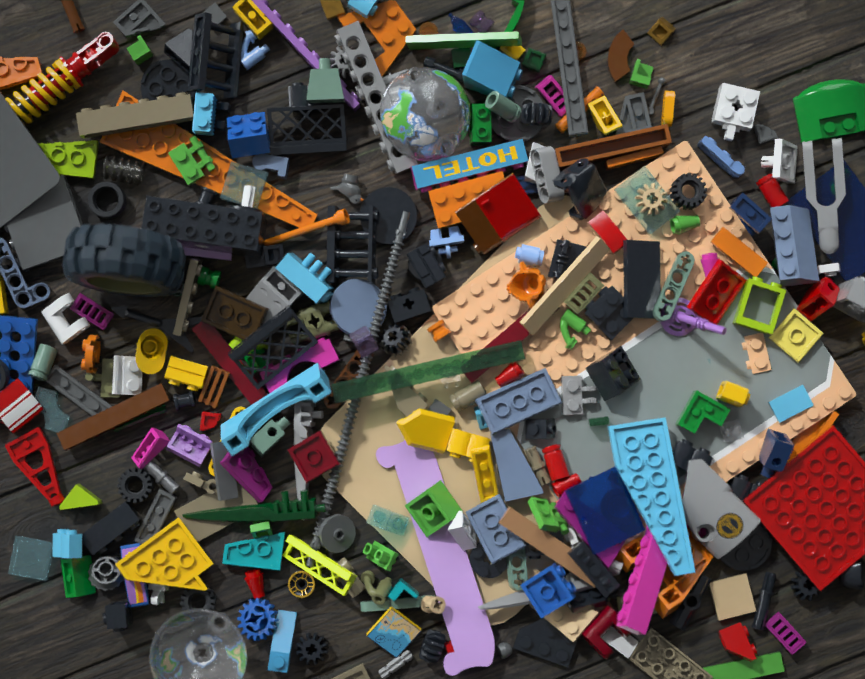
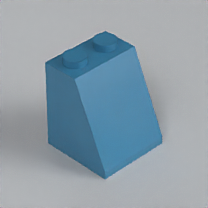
[462,40,523,99]

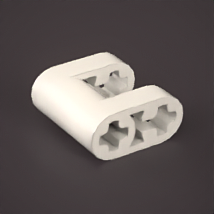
[41,293,90,345]

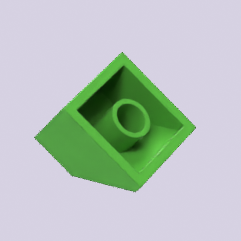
[405,480,463,537]

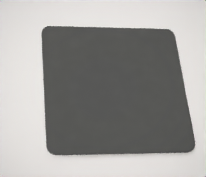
[0,92,60,228]

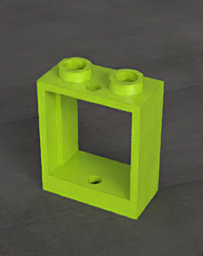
[733,276,786,335]

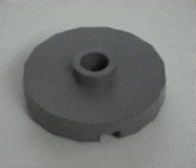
[318,514,356,553]

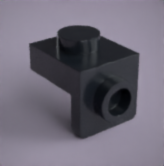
[525,418,557,439]

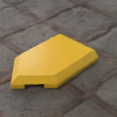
[396,408,455,454]

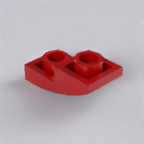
[588,211,627,254]

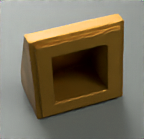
[320,0,345,20]
[647,17,676,45]

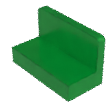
[61,555,96,598]

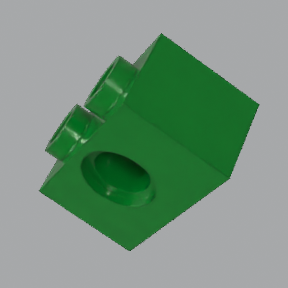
[470,104,491,146]

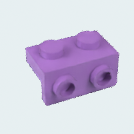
[166,424,213,467]

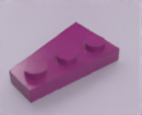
[220,446,273,503]

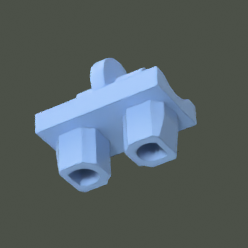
[429,226,464,259]

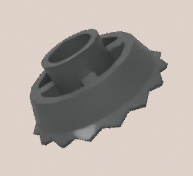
[88,555,124,591]

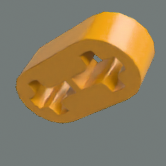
[661,90,675,127]

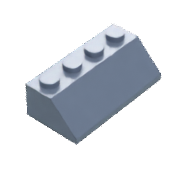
[770,205,819,287]

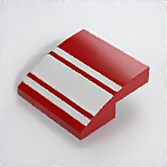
[0,378,44,434]

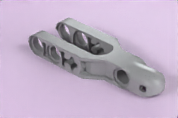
[802,138,846,254]

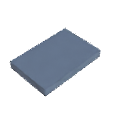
[465,494,527,564]

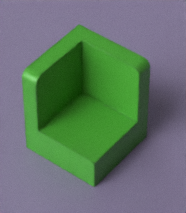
[127,35,154,65]
[629,59,653,89]

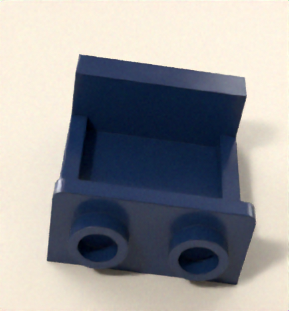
[729,193,772,237]

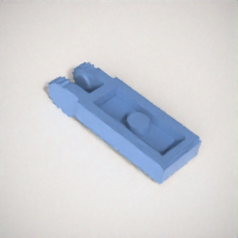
[697,135,745,178]

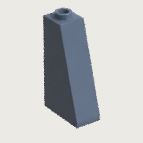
[490,429,543,502]

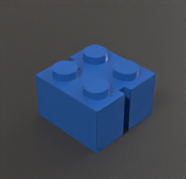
[227,112,270,158]

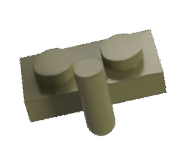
[85,359,121,398]

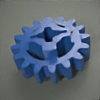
[237,598,279,641]

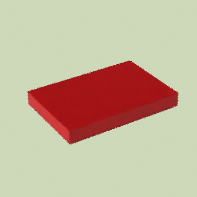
[687,259,747,325]

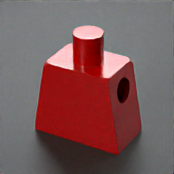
[796,277,840,322]

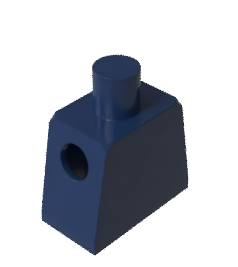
[759,429,794,478]

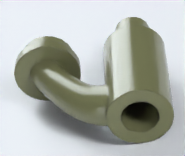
[360,571,392,605]

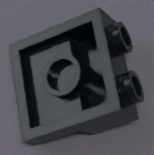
[584,286,633,340]

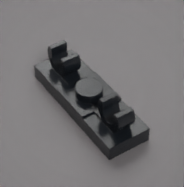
[567,541,620,598]

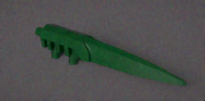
[182,490,326,522]

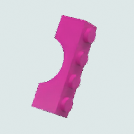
[260,338,340,393]

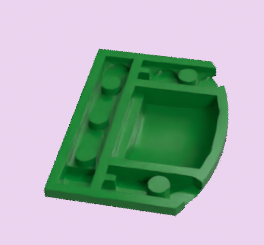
[793,79,865,143]

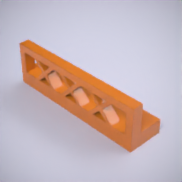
[787,411,839,463]

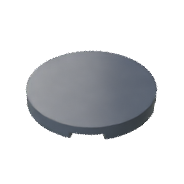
[329,279,387,336]

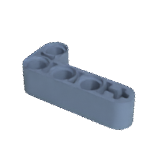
[0,238,51,308]

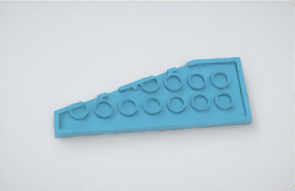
[608,417,695,576]

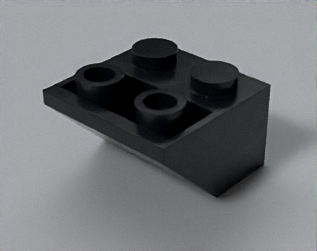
[585,346,640,401]

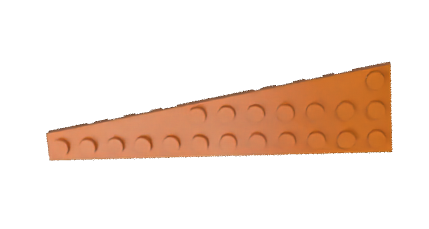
[100,91,318,233]

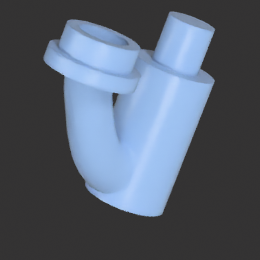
[240,30,270,70]

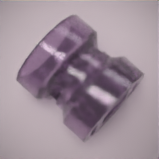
[468,10,495,33]

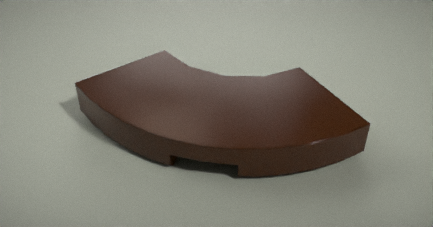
[607,29,634,82]

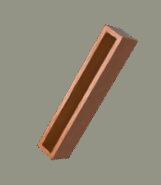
[555,124,672,170]

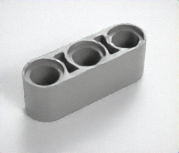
[530,146,564,203]

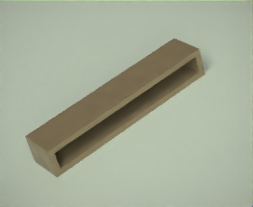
[76,92,194,139]

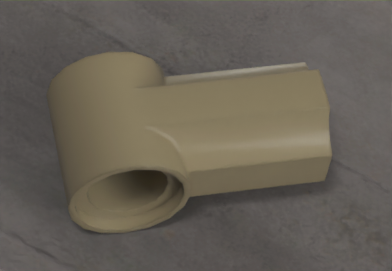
[330,557,365,598]

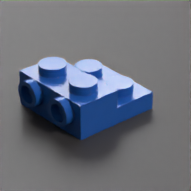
[520,563,577,618]

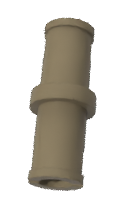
[525,446,551,486]

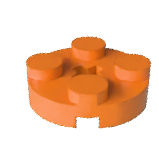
[81,335,101,374]

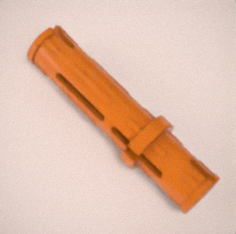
[555,86,605,133]

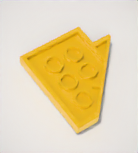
[115,517,213,591]

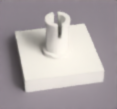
[761,139,797,184]

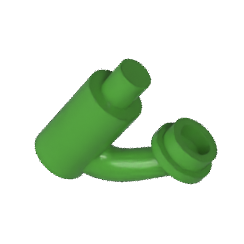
[560,309,591,350]

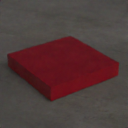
[288,430,341,483]

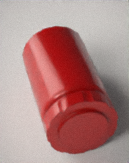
[756,173,789,207]
[541,444,570,481]

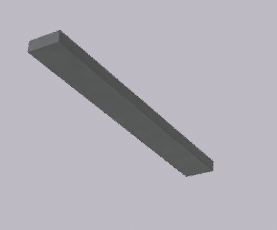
[550,0,588,137]

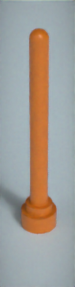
[264,209,350,246]

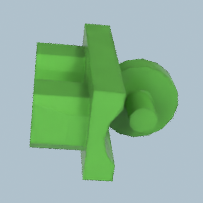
[363,540,398,571]

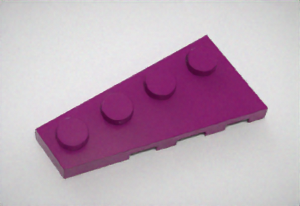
[554,491,629,568]

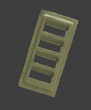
[564,272,604,315]

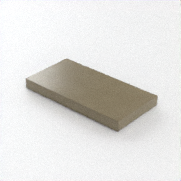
[174,480,258,542]

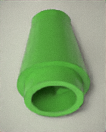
[670,215,700,235]

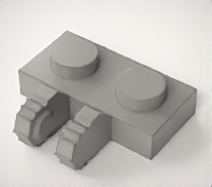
[561,375,597,415]

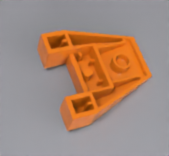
[615,527,713,619]

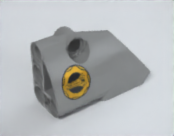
[682,459,761,559]

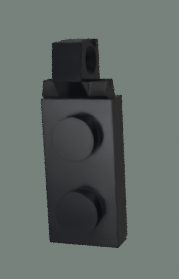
[566,587,618,614]

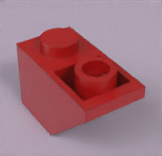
[718,622,757,662]

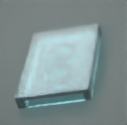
[614,166,680,235]

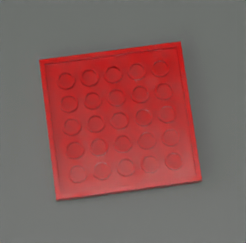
[743,425,865,591]

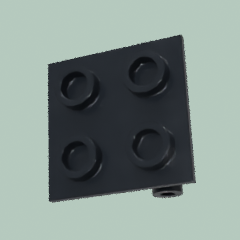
[548,239,586,279]

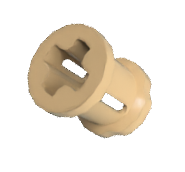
[421,596,446,614]

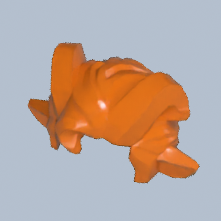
[506,261,546,309]

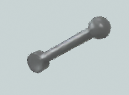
[648,77,666,115]

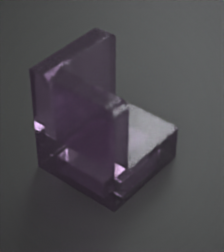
[349,326,379,358]

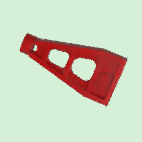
[5,427,65,507]

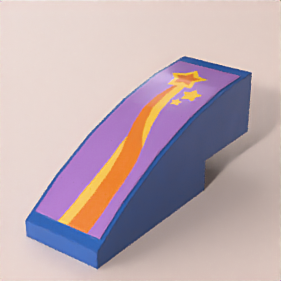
[120,543,149,608]

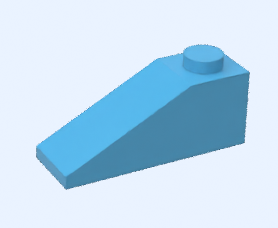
[268,609,297,673]

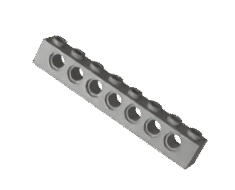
[334,21,418,174]

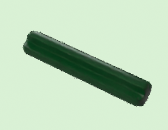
[113,404,167,432]

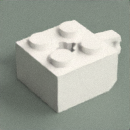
[712,83,760,141]

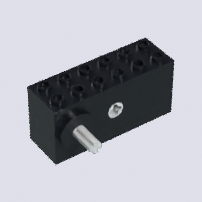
[141,185,267,258]

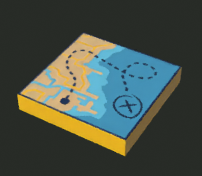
[367,606,421,658]

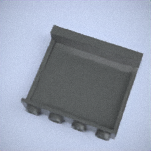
[4,175,83,272]

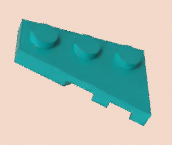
[222,532,285,571]

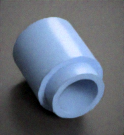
[515,244,544,267]

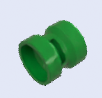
[197,266,222,289]

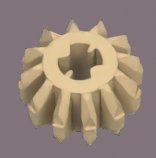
[634,183,668,216]

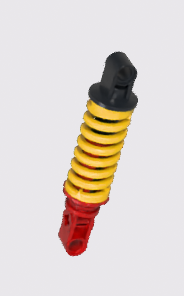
[5,32,119,126]

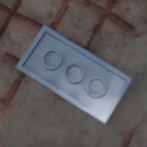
[475,368,562,435]

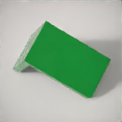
[675,390,731,434]

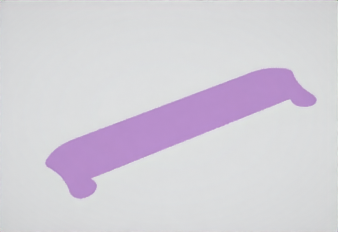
[376,440,495,676]

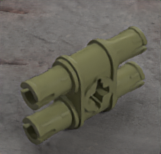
[286,301,340,344]

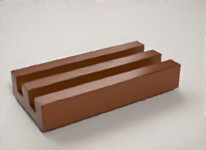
[198,365,230,408]

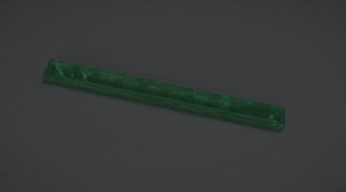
[331,340,525,404]

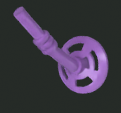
[660,298,727,336]

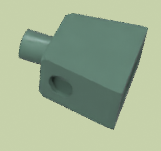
[307,58,345,104]
[249,416,290,458]

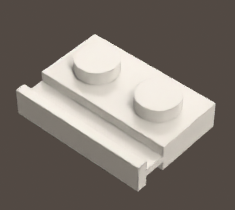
[112,355,142,395]

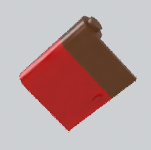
[455,173,542,255]

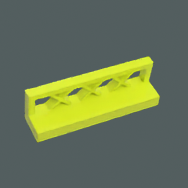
[282,534,357,596]

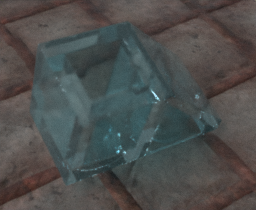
[366,504,410,536]

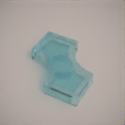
[35,386,70,433]

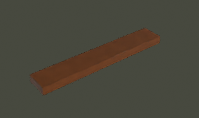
[57,383,170,451]

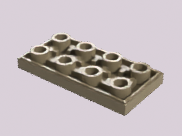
[629,628,713,679]

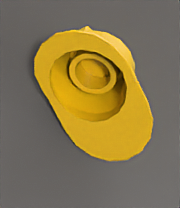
[136,328,168,374]

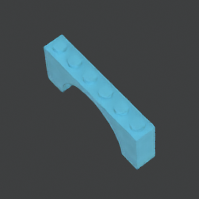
[221,363,331,456]

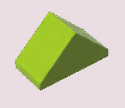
[59,484,102,510]

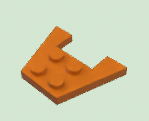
[337,0,416,78]

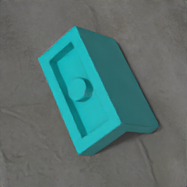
[388,578,419,601]

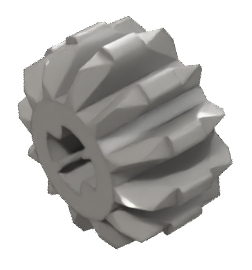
[329,46,361,78]

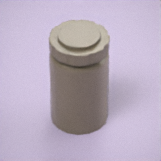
[450,380,486,413]

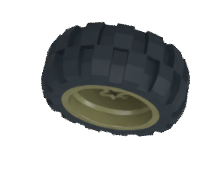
[62,224,186,297]

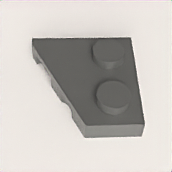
[113,0,167,38]
[615,92,652,135]

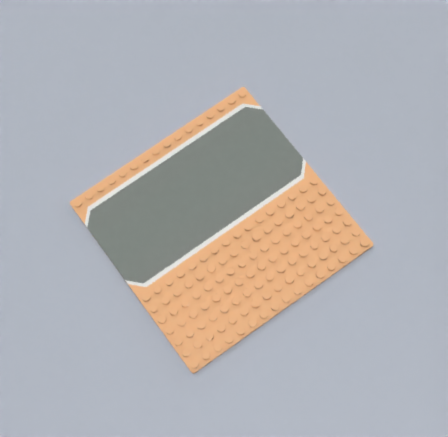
[432,141,856,549]

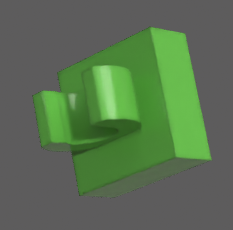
[250,521,273,539]

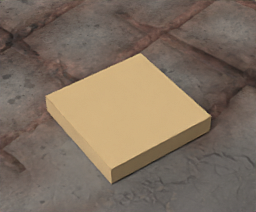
[709,573,756,621]

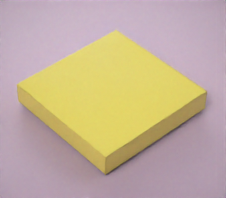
[768,308,824,363]

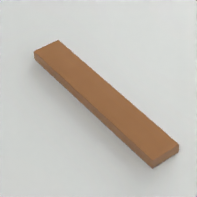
[498,507,595,588]

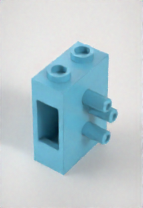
[276,253,334,303]

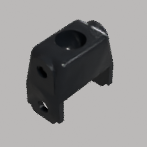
[553,158,607,220]

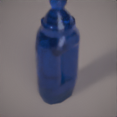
[448,13,474,34]

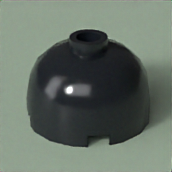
[838,557,864,590]

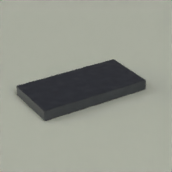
[623,240,661,319]

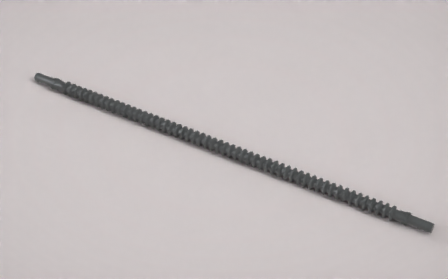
[306,211,410,567]

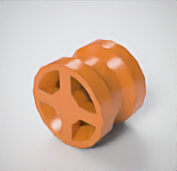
[427,319,451,342]

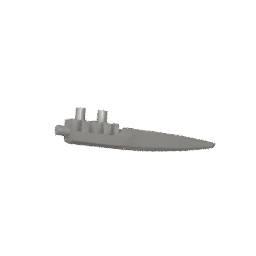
[294,397,324,521]
[478,570,618,610]

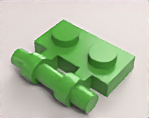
[168,136,216,186]
[528,497,569,535]

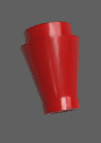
[495,361,525,387]
[551,473,581,498]
[244,568,265,599]

